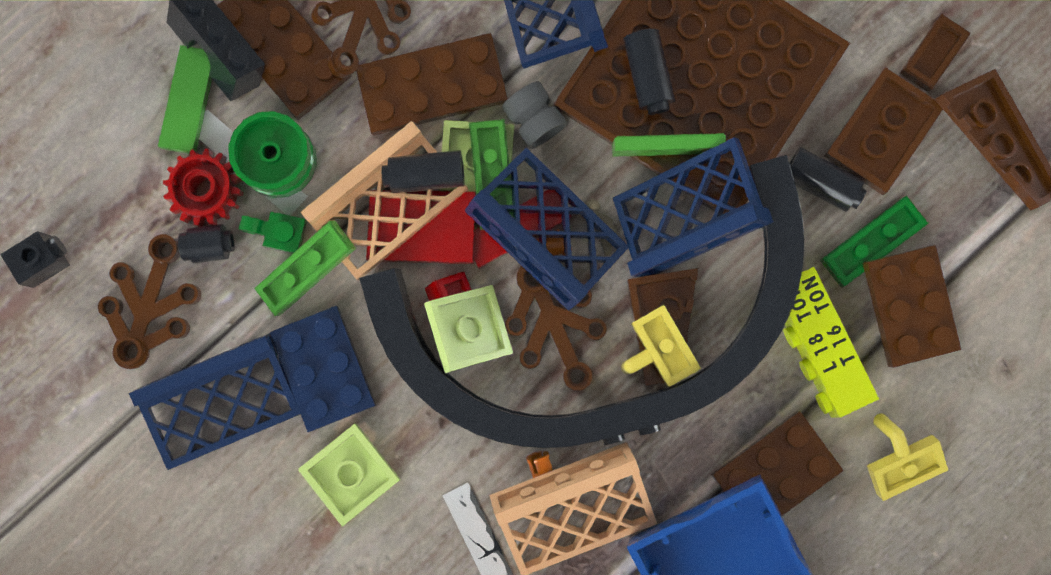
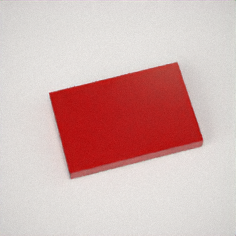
[366,190,476,264]

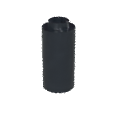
[623,28,675,115]
[789,147,867,212]
[382,150,465,194]

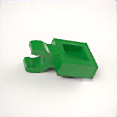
[239,211,307,253]

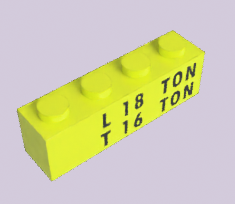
[783,267,879,418]

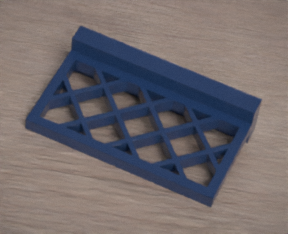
[504,0,608,69]
[613,137,773,277]
[465,147,629,311]
[128,333,300,470]

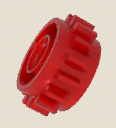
[163,148,244,227]

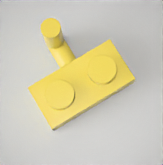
[621,305,701,387]
[867,413,948,501]

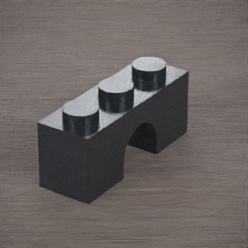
[166,0,265,101]

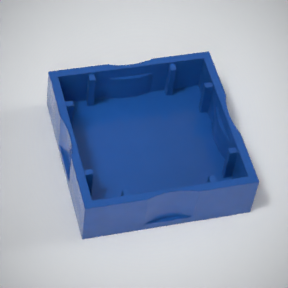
[627,475,813,575]

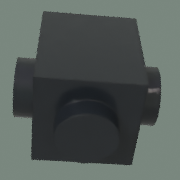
[0,231,70,288]

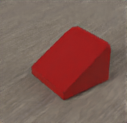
[425,271,472,301]

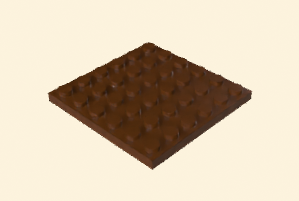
[553,0,850,214]

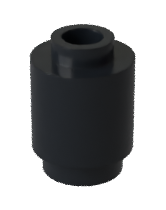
[178,224,235,264]

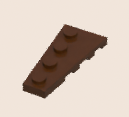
[934,69,1051,211]

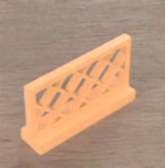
[300,121,468,281]
[490,442,657,575]

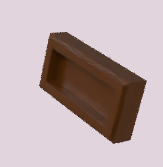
[899,14,971,92]

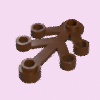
[311,0,411,78]
[98,234,201,369]
[505,266,607,391]

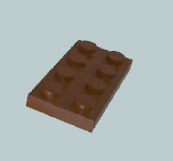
[217,0,352,120]
[356,33,508,136]

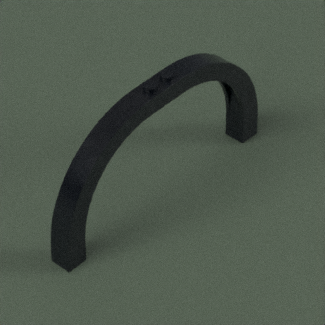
[359,155,805,448]

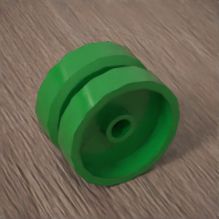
[228,111,317,198]

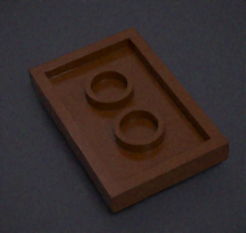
[824,67,943,195]
[863,245,962,368]
[711,411,844,516]

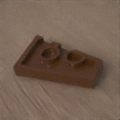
[627,268,699,386]

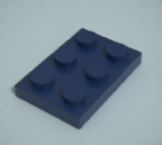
[270,306,377,432]

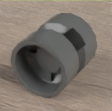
[502,81,568,149]

